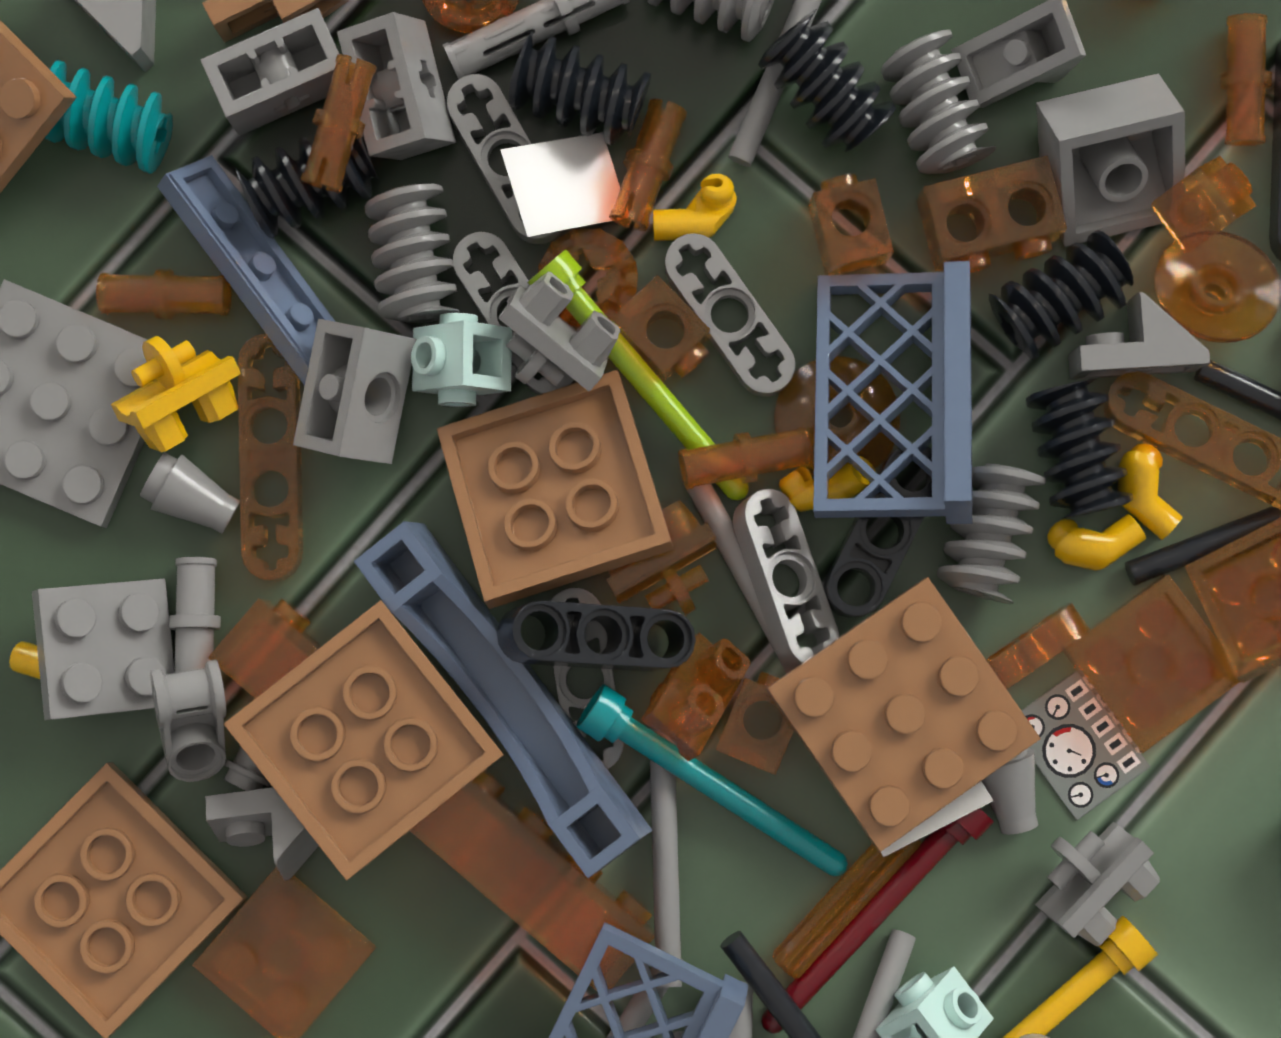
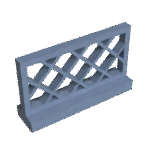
[813,261,973,524]
[548,922,749,1038]

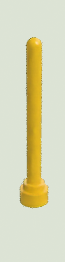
[1003,915,1158,1038]

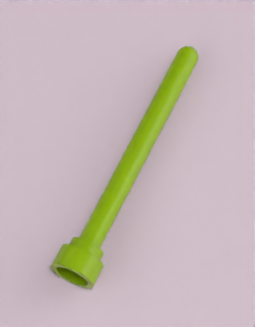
[527,249,749,501]

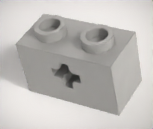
[201,8,351,136]
[337,12,456,160]

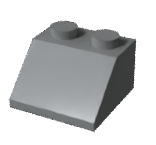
[1036,73,1186,247]

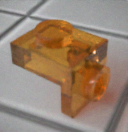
[1151,156,1257,253]

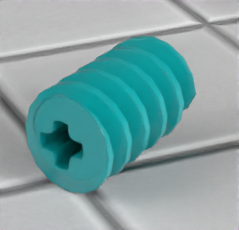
[45,60,173,174]

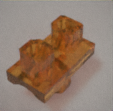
[606,500,718,616]
[641,632,751,761]

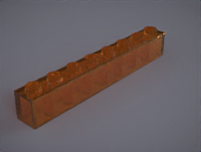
[208,598,655,991]

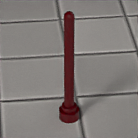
[761,808,994,1034]

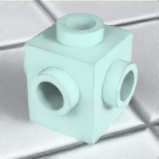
[411,313,512,407]
[875,966,994,1038]

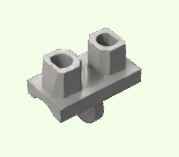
[498,271,620,392]
[1035,822,1160,946]

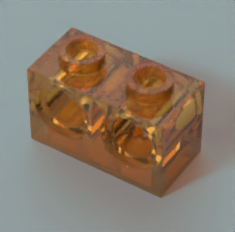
[916,155,1068,274]

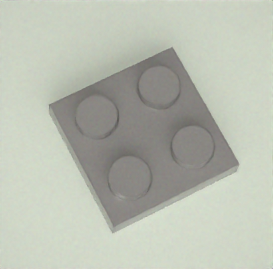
[32,578,175,721]

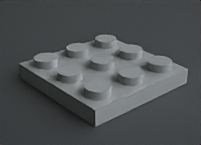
[0,279,148,528]

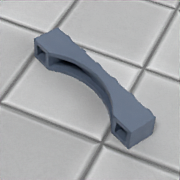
[354,521,653,878]

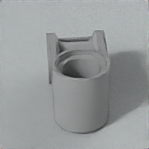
[150,660,226,782]

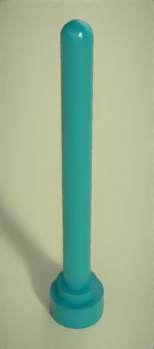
[576,684,848,876]

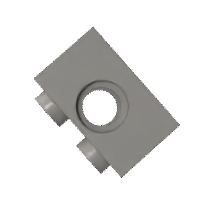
[293,318,417,464]

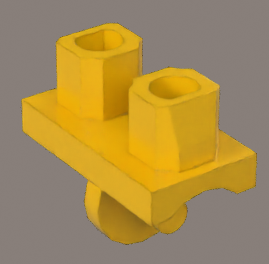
[111,336,241,452]

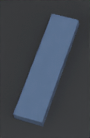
[157,155,336,386]

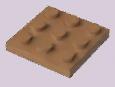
[436,369,675,609]
[765,577,1041,852]
[224,600,504,881]
[0,762,248,1038]

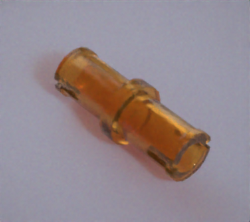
[1220,13,1272,146]
[301,54,377,193]
[609,99,687,231]
[96,269,232,320]
[678,426,813,490]

